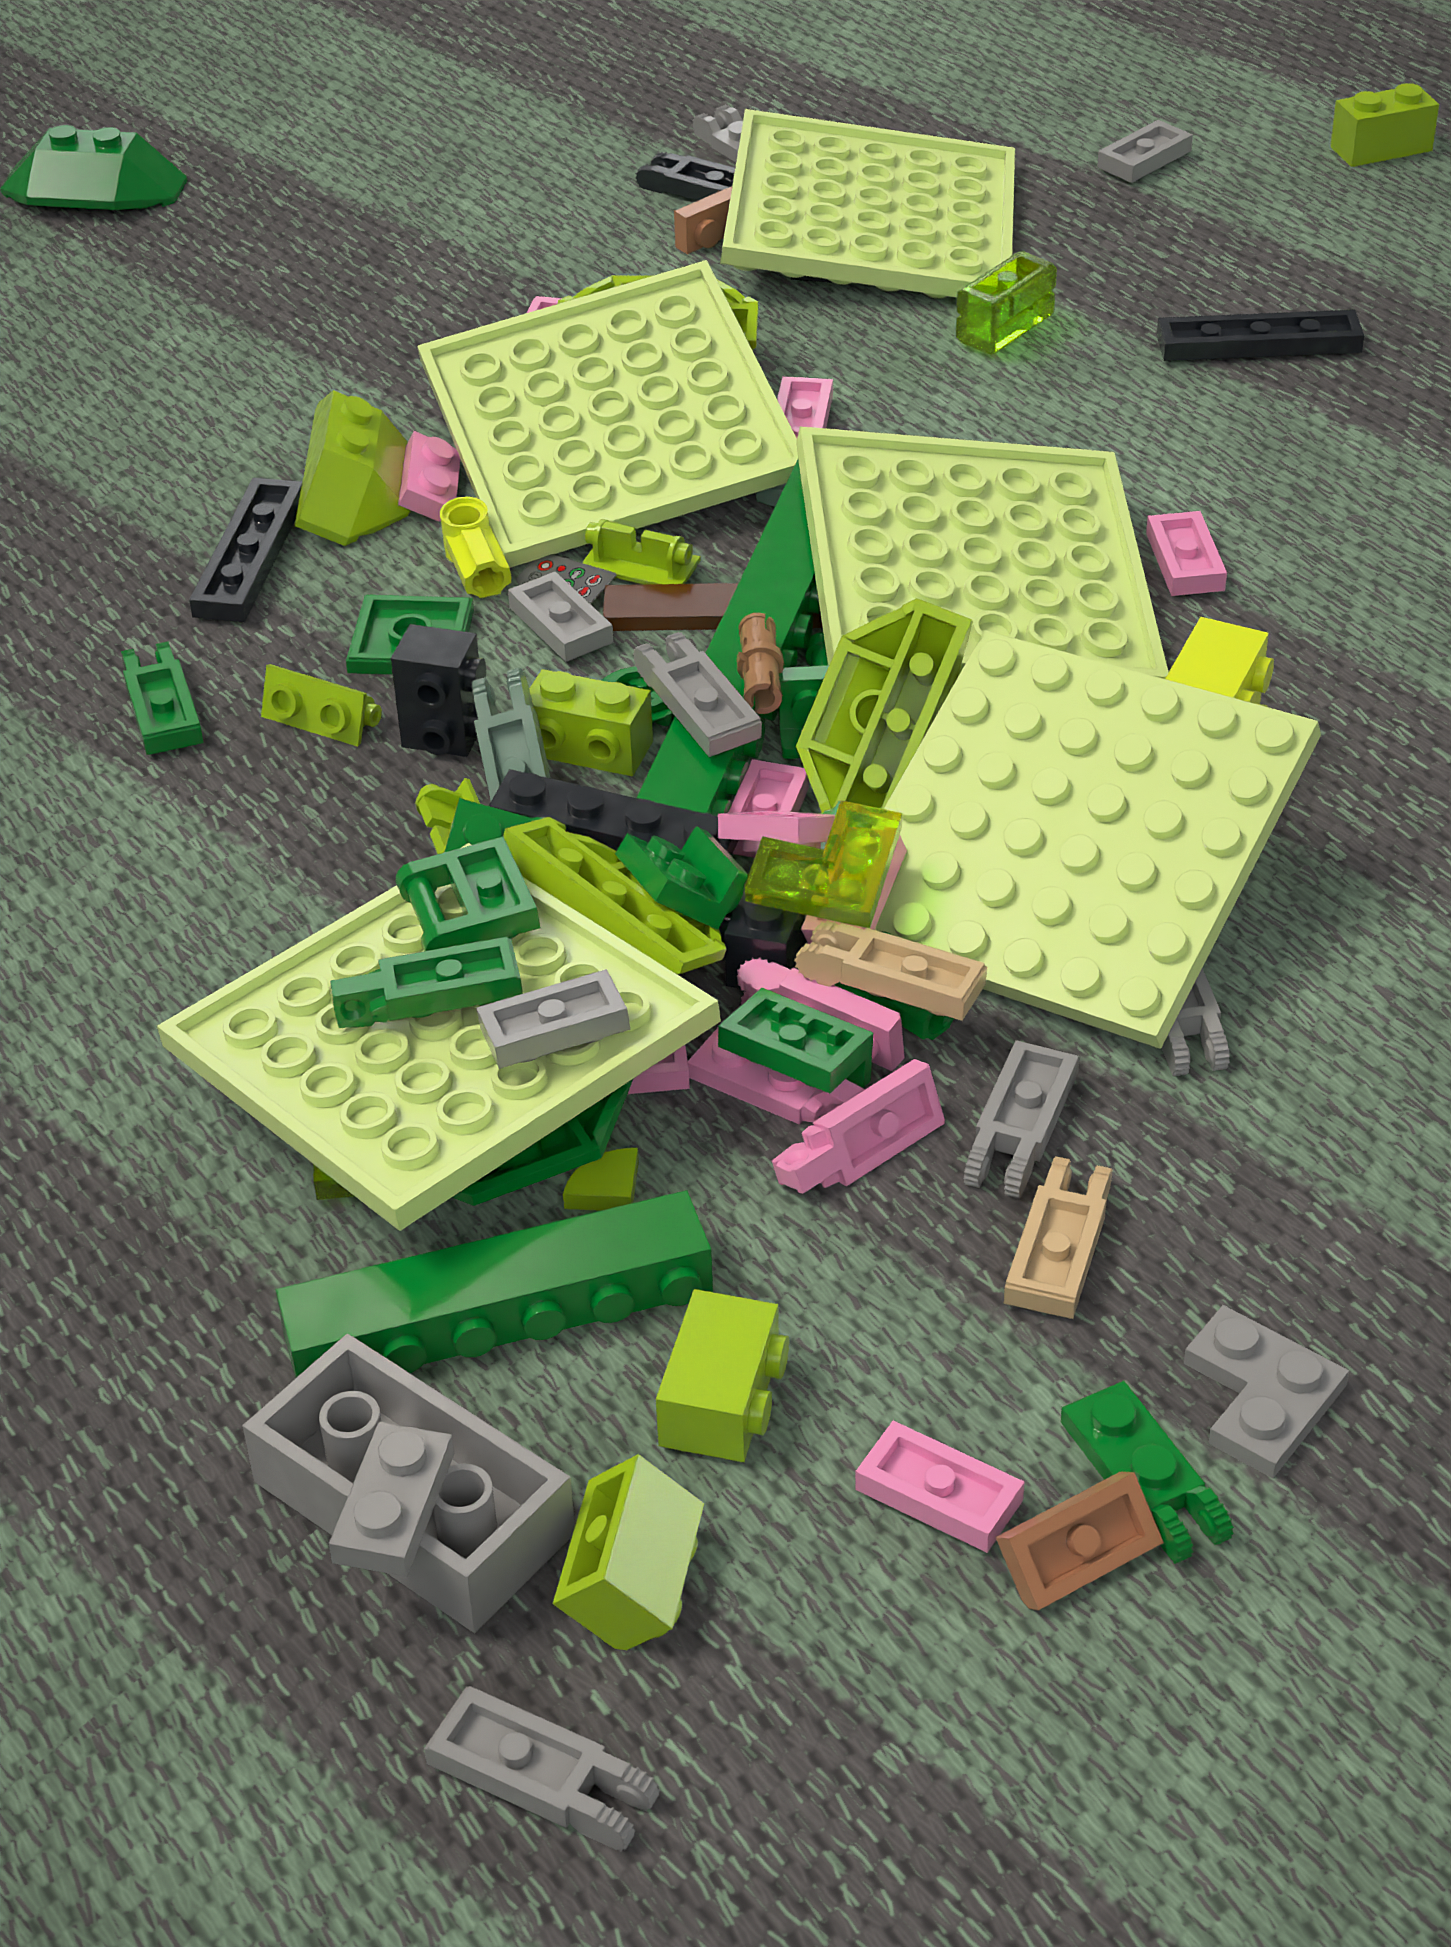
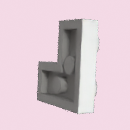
[1184,1305,1349,1479]

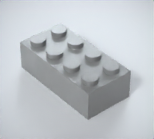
[242,1333,575,1633]

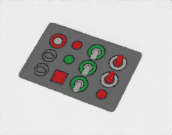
[516,554,616,604]

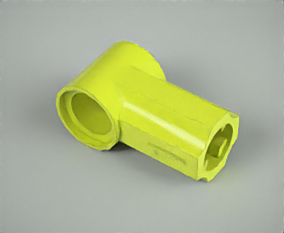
[440,496,511,598]

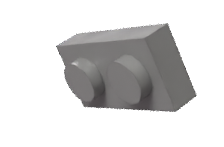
[1097,120,1193,183]
[508,572,613,662]
[476,969,630,1069]
[329,1422,454,1577]

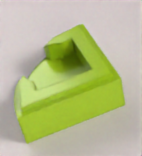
[563,1148,639,1211]

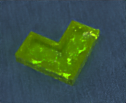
[745,800,902,928]

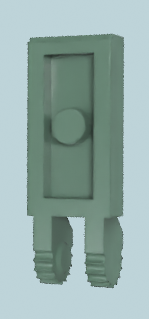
[472,667,551,801]

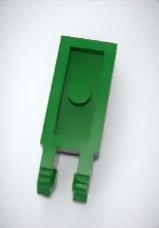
[121,641,204,755]
[1061,1381,1234,1564]

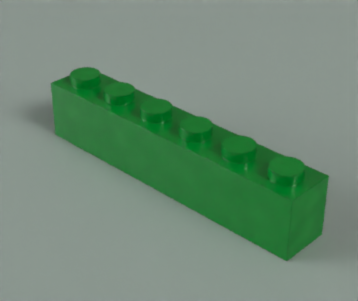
[275,1190,713,1379]

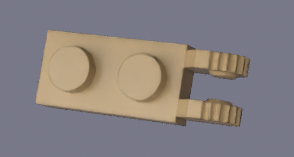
[794,920,988,1021]
[1004,1156,1112,1319]

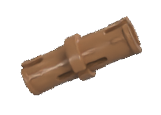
[737,613,784,714]

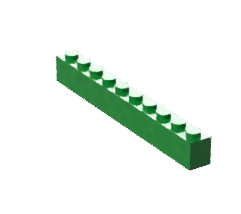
[637,460,821,817]

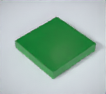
[346,594,474,675]

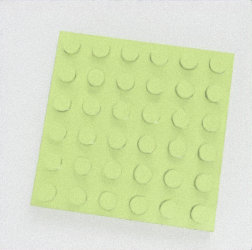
[720,109,1015,305]
[417,260,798,568]
[796,426,1169,679]
[871,630,1321,1049]
[157,843,721,1231]

